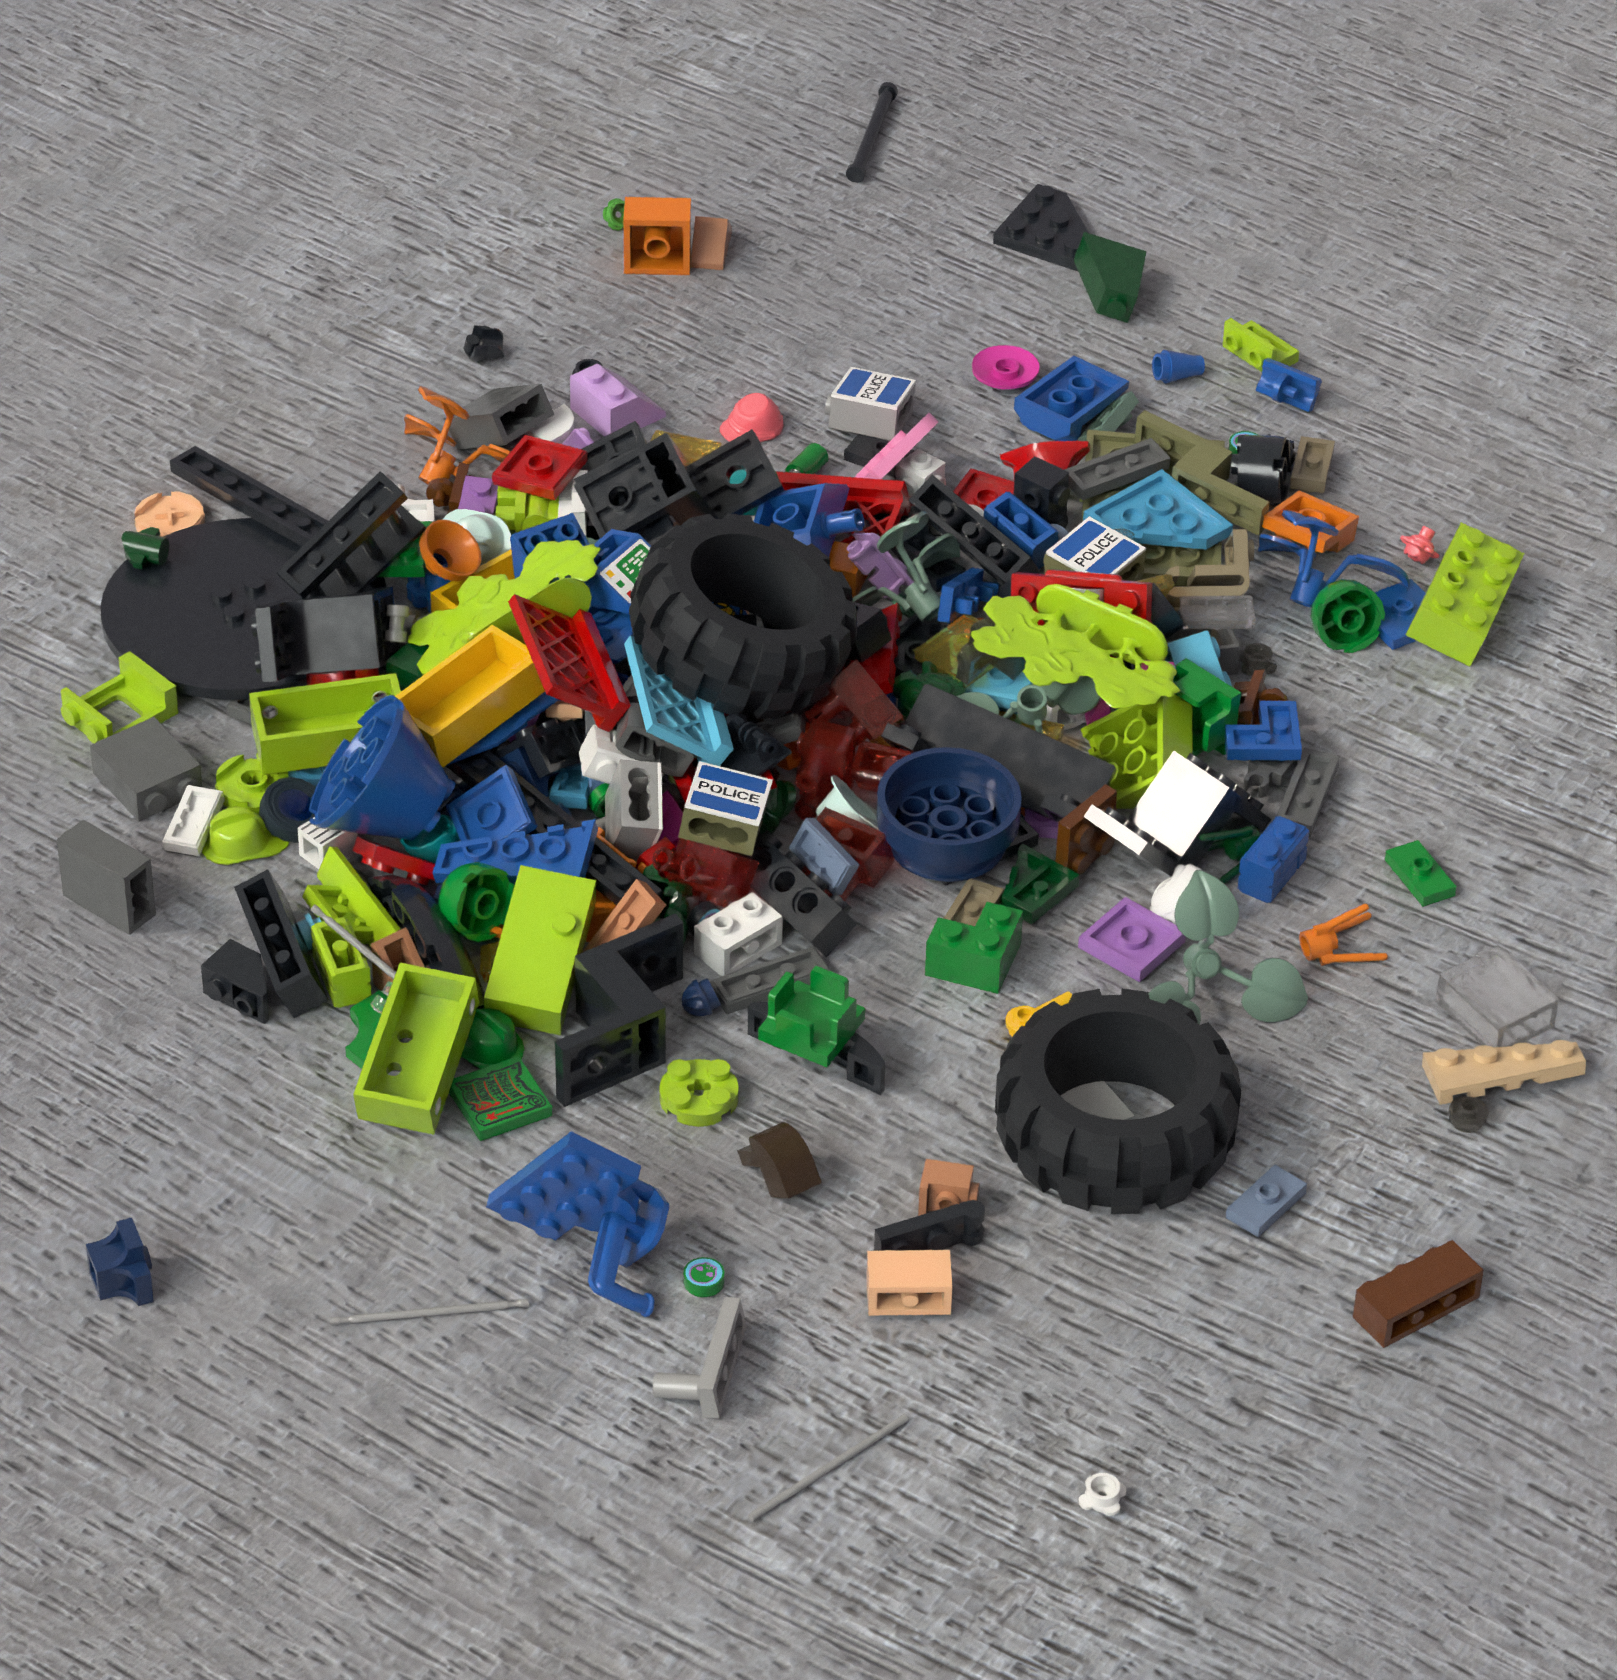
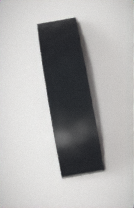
[747,1002,885,1095]

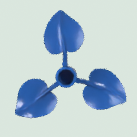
[1258,510,1410,608]

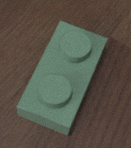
[1078,391,1139,441]

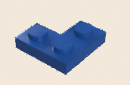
[1224,701,1302,761]

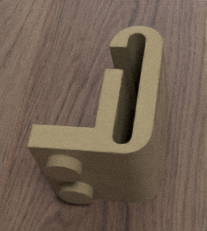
[1158,529,1254,611]

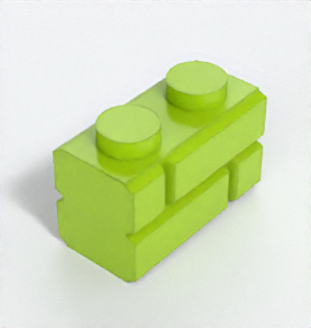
[311,917,372,1008]

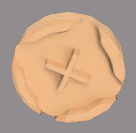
[135,491,205,537]

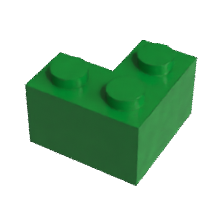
[925,902,1023,994]

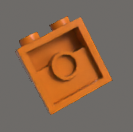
[1262,490,1359,553]

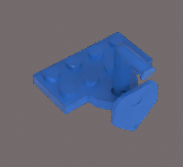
[486,1131,669,1317]

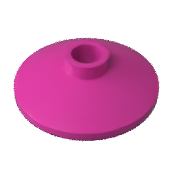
[972,345,1039,389]

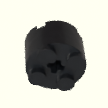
[1231,435,1291,506]

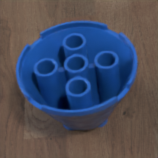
[309,695,455,841]

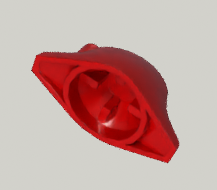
[1000,441,1091,476]

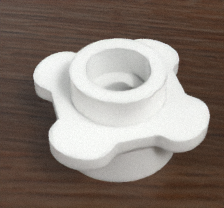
[1079,1473,1126,1516]

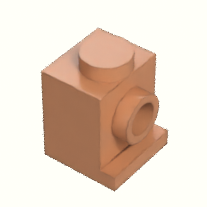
[918,1159,980,1216]

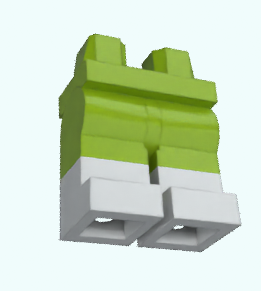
[495,470,588,538]

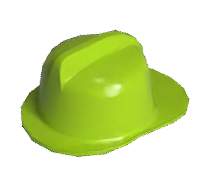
[202,806,290,865]

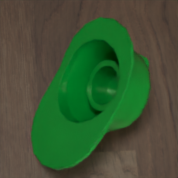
[461,1008,525,1069]

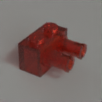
[804,659,904,760]
[795,719,856,820]
[802,807,895,902]
[652,838,759,907]

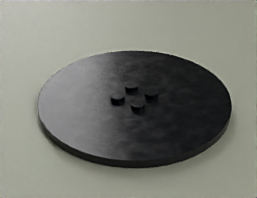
[100,518,387,700]

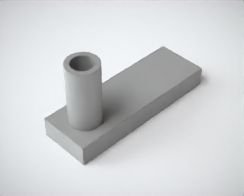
[653,1297,747,1418]

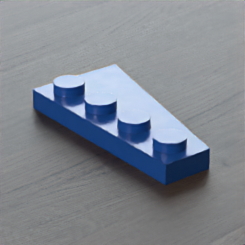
[432,819,598,885]

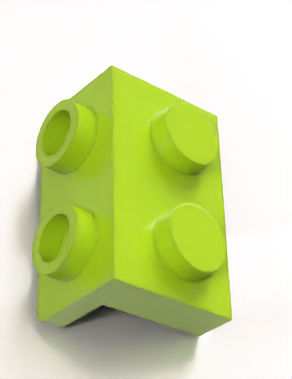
[1222,318,1299,372]

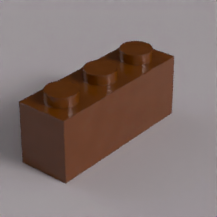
[1353,1240,1484,1348]

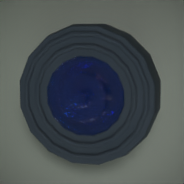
[259,777,316,843]

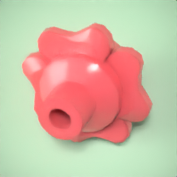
[1400,526,1440,564]

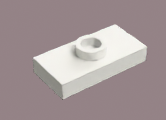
[162,785,225,856]

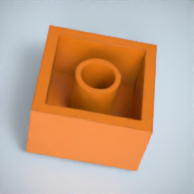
[623,197,691,275]

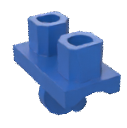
[1256,358,1322,412]

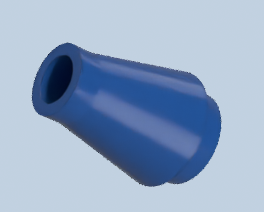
[1152,350,1205,384]

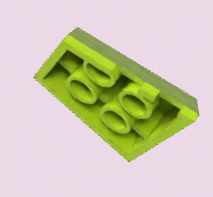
[1081,694,1192,809]

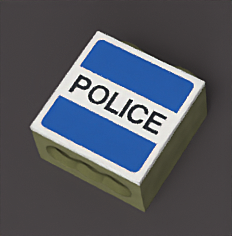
[1043,516,1146,581]
[678,761,773,856]

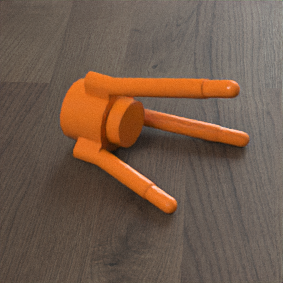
[1299,904,1388,966]

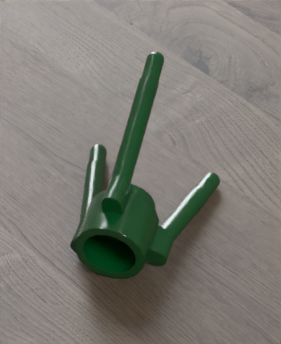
[1200,825,1261,884]

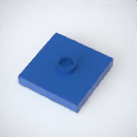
[1375,579,1425,650]
[446,765,538,841]

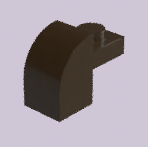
[737,1122,822,1199]

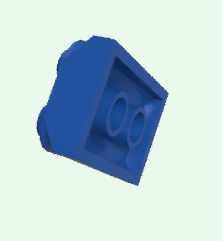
[1014,356,1129,441]

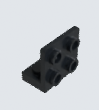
[489,718,584,779]

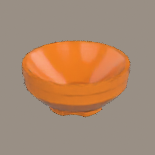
[419,520,481,581]

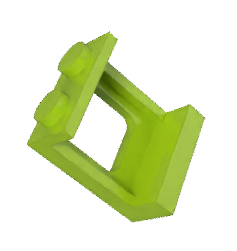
[61,651,178,743]

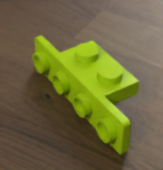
[302,846,400,947]

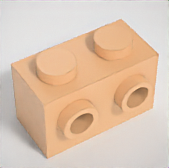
[866,1250,952,1316]

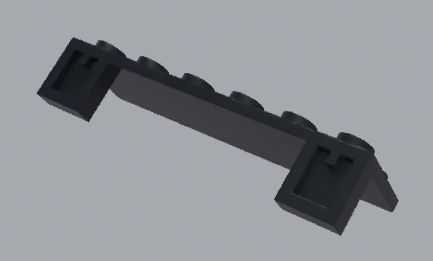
[881,684,1117,823]

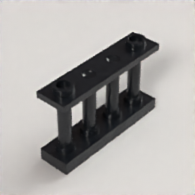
[276,471,426,598]

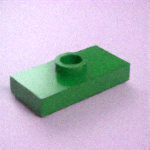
[1385,840,1457,907]

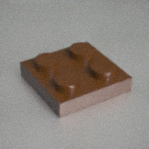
[1055,784,1117,875]

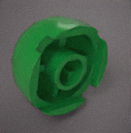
[1310,579,1385,653]
[438,862,515,942]

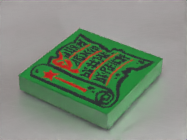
[449,1056,552,1141]

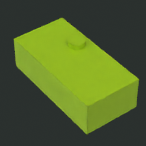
[484,865,596,1036]

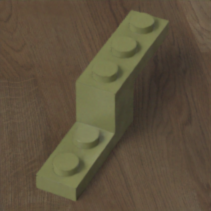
[1134,410,1270,536]

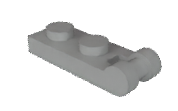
[384,605,423,645]

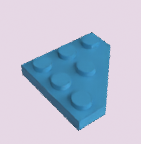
[1083,469,1233,550]

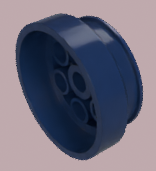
[876,747,1021,882]

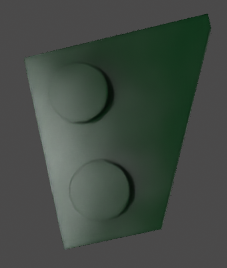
[1002,844,1080,925]

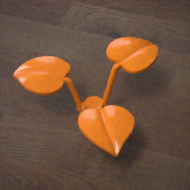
[404,386,511,485]

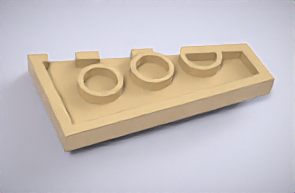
[1422,1040,1586,1105]

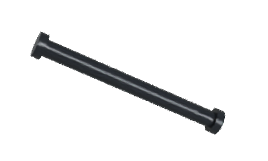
[846,82,898,183]

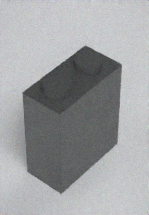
[444,384,555,450]
[90,717,202,821]
[57,819,156,935]

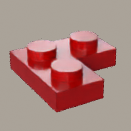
[352,837,435,886]

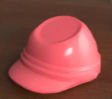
[720,393,784,442]

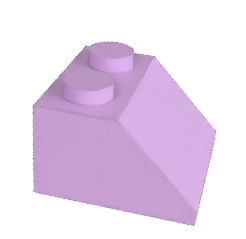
[570,364,666,437]

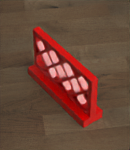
[776,471,912,544]
[508,594,631,732]

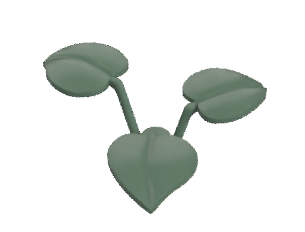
[853,511,960,623]
[956,676,1100,734]
[1149,870,1308,1025]

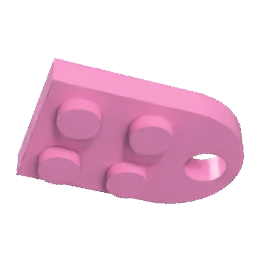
[855,412,938,479]

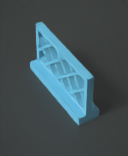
[624,636,734,766]

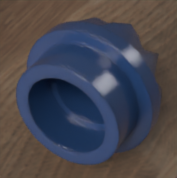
[682,978,721,1016]

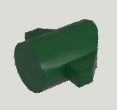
[121,527,169,569]

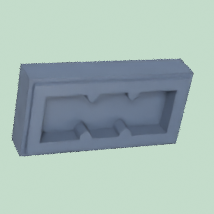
[789,818,859,895]
[1226,1165,1307,1237]

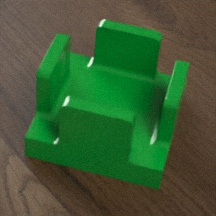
[1173,658,1241,756]
[758,966,866,1067]

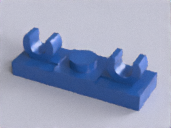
[937,567,999,623]

